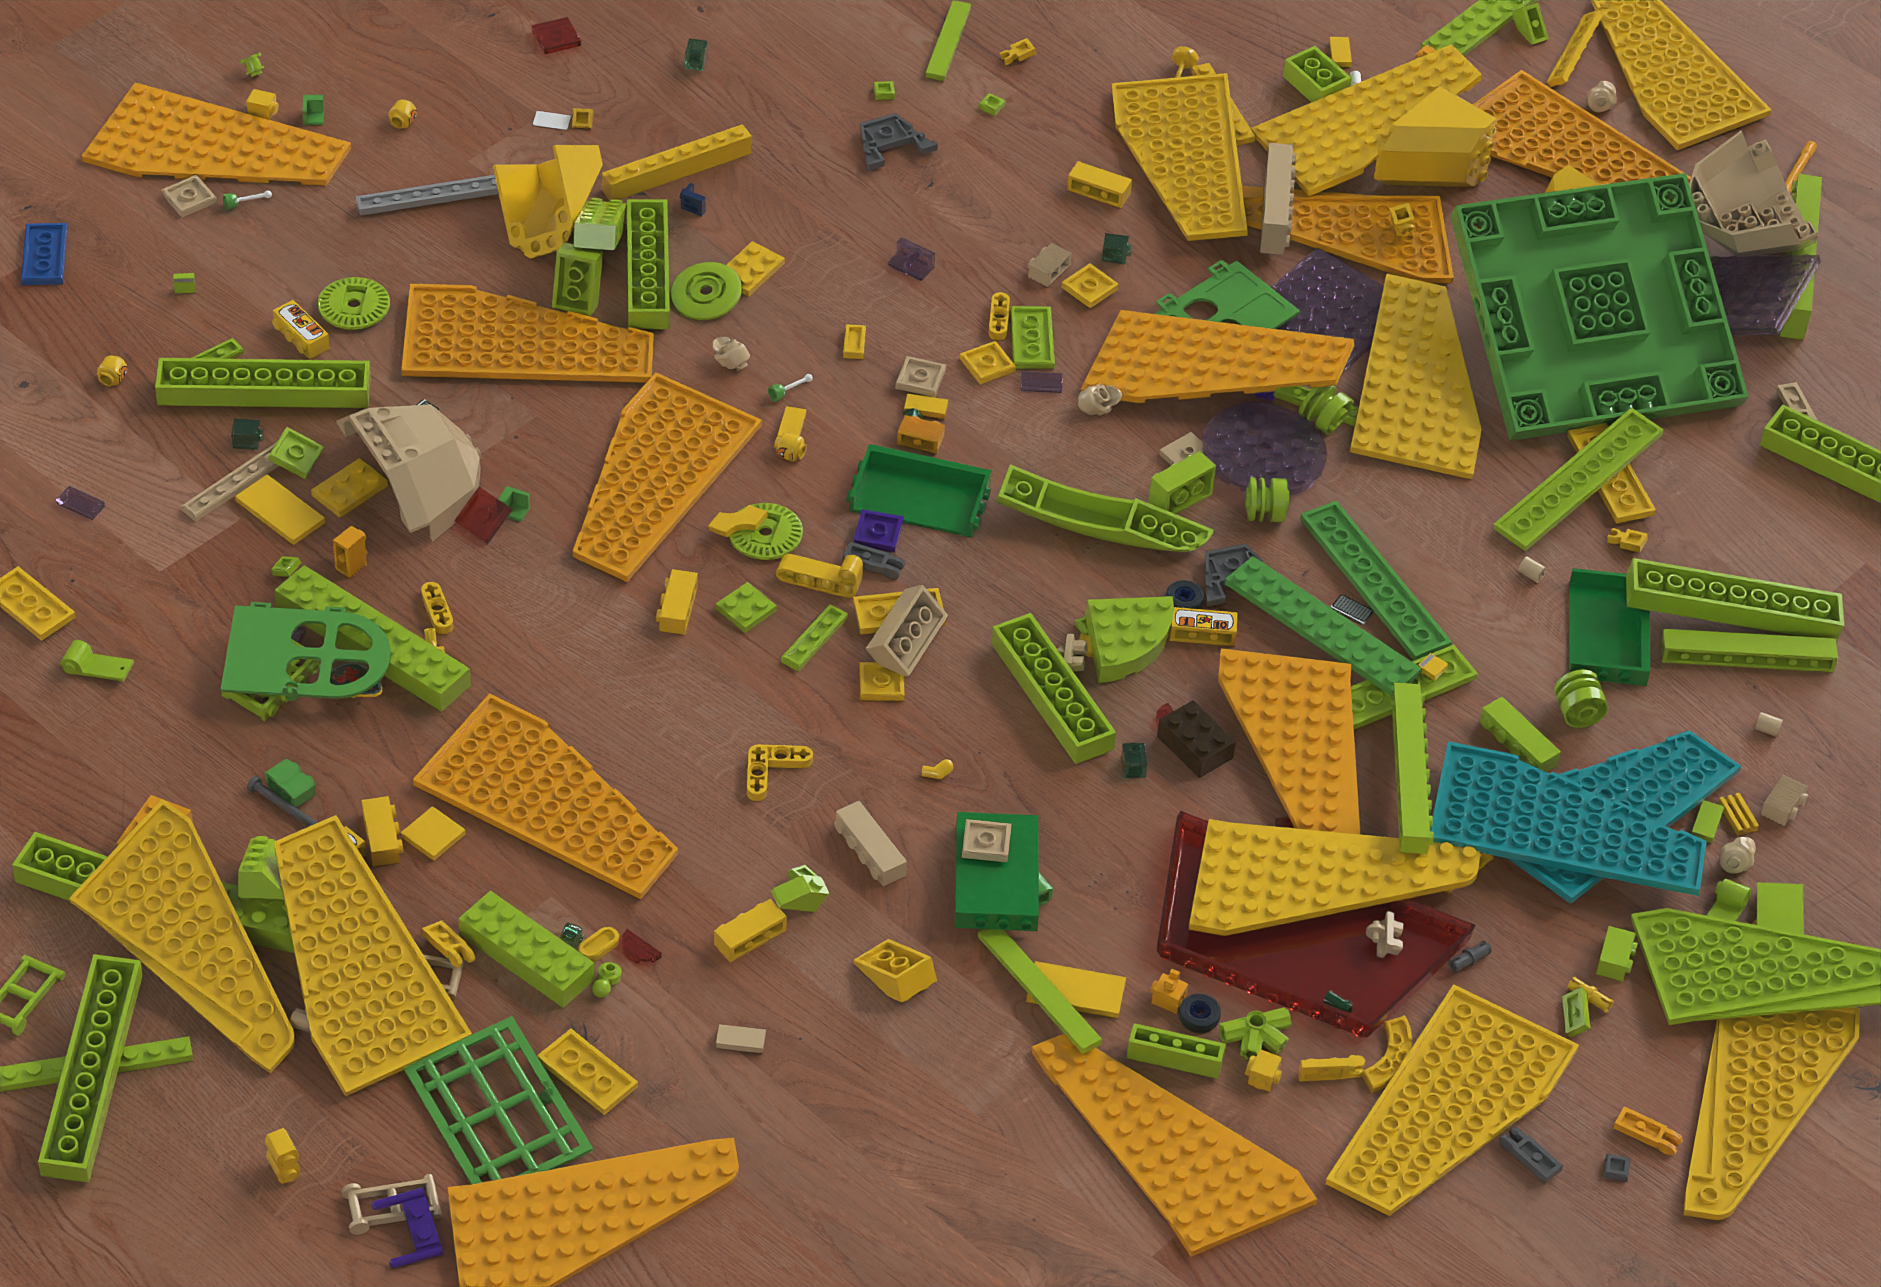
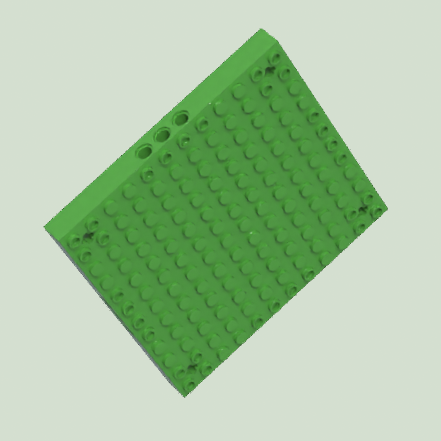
[1450,173,1749,441]

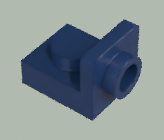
[679,183,706,217]

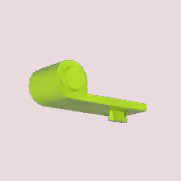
[61,640,134,682]
[1707,879,1752,921]

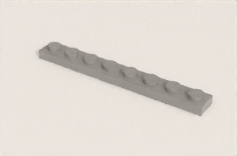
[356,175,499,216]

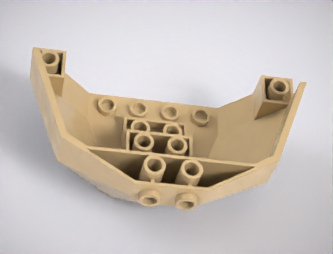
[1689,131,1818,256]
[336,404,482,542]

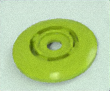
[671,262,742,320]
[318,277,390,330]
[729,503,803,560]

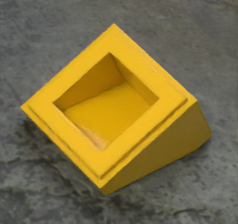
[572,108,593,129]

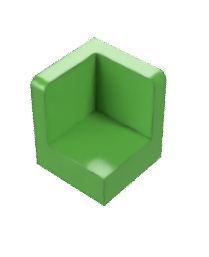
[302,95,324,126]
[497,486,530,522]

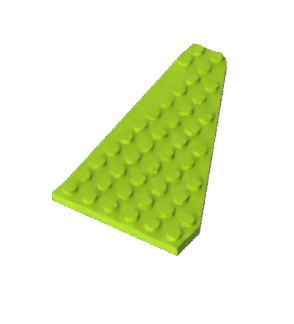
[1631,908,1881,1025]

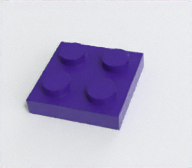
[853,509,904,552]

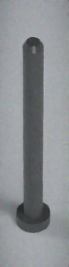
[247,776,318,827]

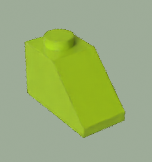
[1512,3,1549,45]
[771,875,829,912]

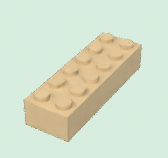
[1260,143,1296,255]

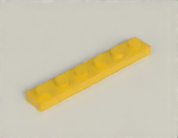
[1547,10,1603,87]
[1191,63,1255,146]

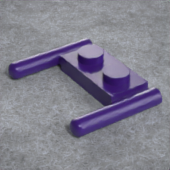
[371,1188,443,1269]

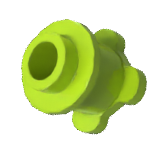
[239,53,264,77]

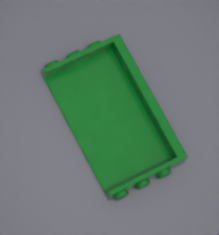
[846,444,992,538]
[1569,568,1650,686]
[954,812,1039,931]

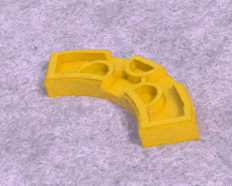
[1362,1015,1412,1093]

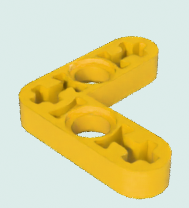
[747,744,813,801]

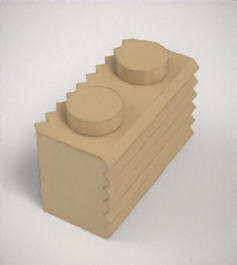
[1028,242,1072,287]
[1761,774,1808,826]

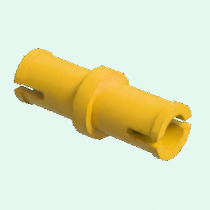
[1567,977,1614,1013]

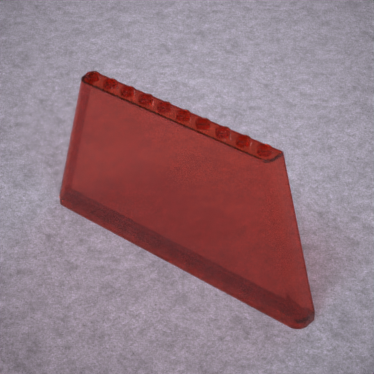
[1157,811,1476,1037]

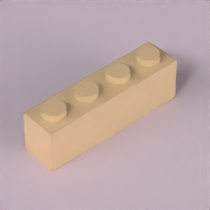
[834,801,907,886]

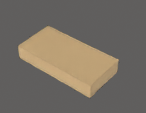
[716,1024,766,1053]

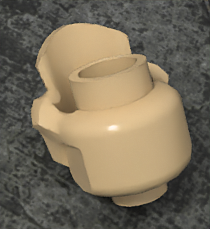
[1586,81,1617,113]
[712,337,750,371]
[1078,384,1122,416]
[1719,837,1756,874]

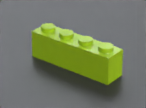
[1479,697,1561,772]
[1127,1023,1226,1079]

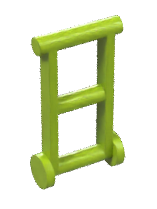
[0,955,66,1036]

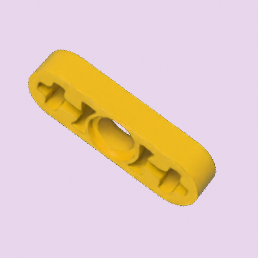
[989,292,1010,341]
[421,582,453,634]

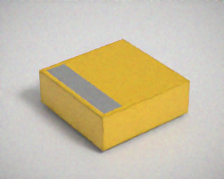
[1418,653,1448,681]

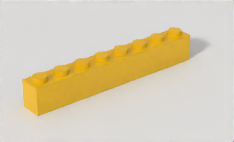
[602,124,752,200]

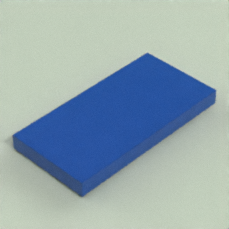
[21,223,68,285]

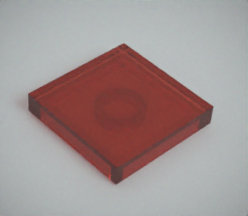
[532,17,581,54]
[454,487,513,544]

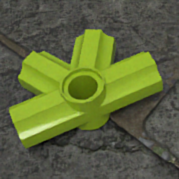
[1218,1007,1292,1060]

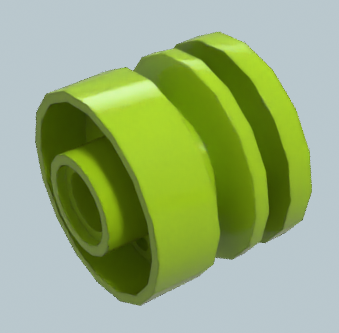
[1299,386,1354,435]
[1245,477,1289,522]
[1554,669,1609,728]

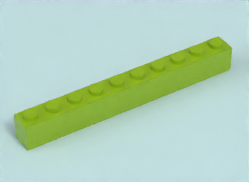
[1391,682,1434,854]

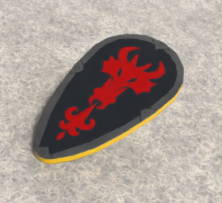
[330,662,382,698]

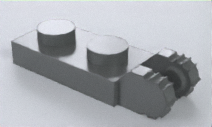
[843,542,906,579]
[1499,1127,1563,1183]

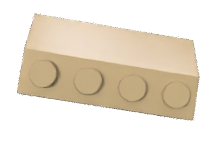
[866,585,948,676]

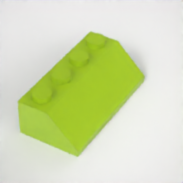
[238,836,284,899]

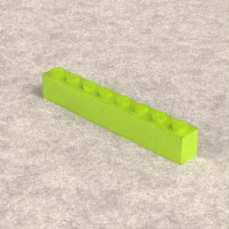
[1660,629,1838,672]

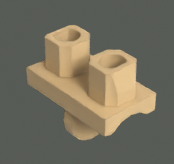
[1056,634,1088,672]
[1366,911,1403,958]

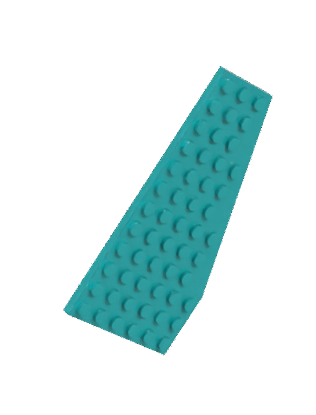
[1508,730,1741,904]
[1430,741,1707,896]

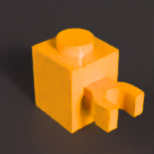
[1150,969,1188,1014]

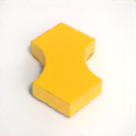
[708,505,768,537]

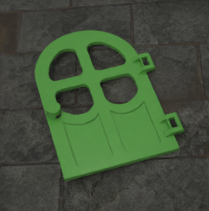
[1155,260,1300,329]
[221,602,391,701]

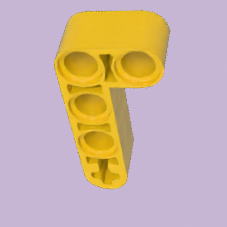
[776,554,863,598]

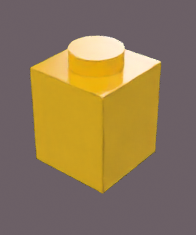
[246,89,279,120]

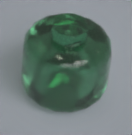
[560,922,584,948]

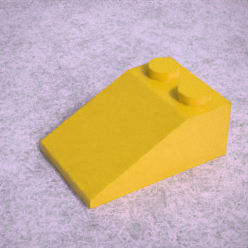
[853,939,937,1002]

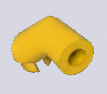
[424,628,445,653]
[921,759,953,779]

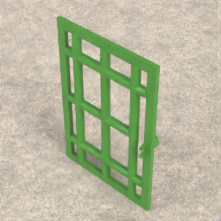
[404,1016,593,1185]

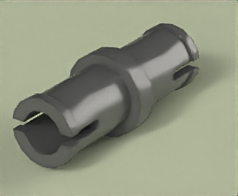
[1448,941,1492,973]

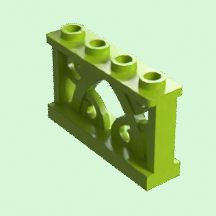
[222,639,320,722]

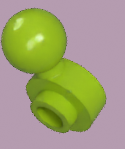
[592,962,622,998]

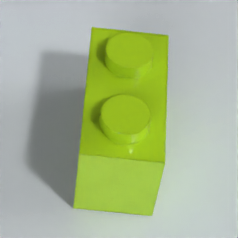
[1596,926,1638,981]

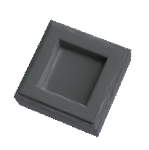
[1603,1154,1630,1182]

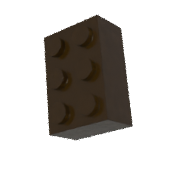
[1157,700,1236,778]

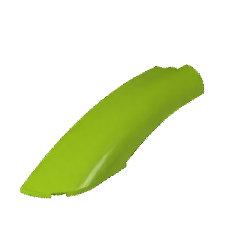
[995,464,1214,552]

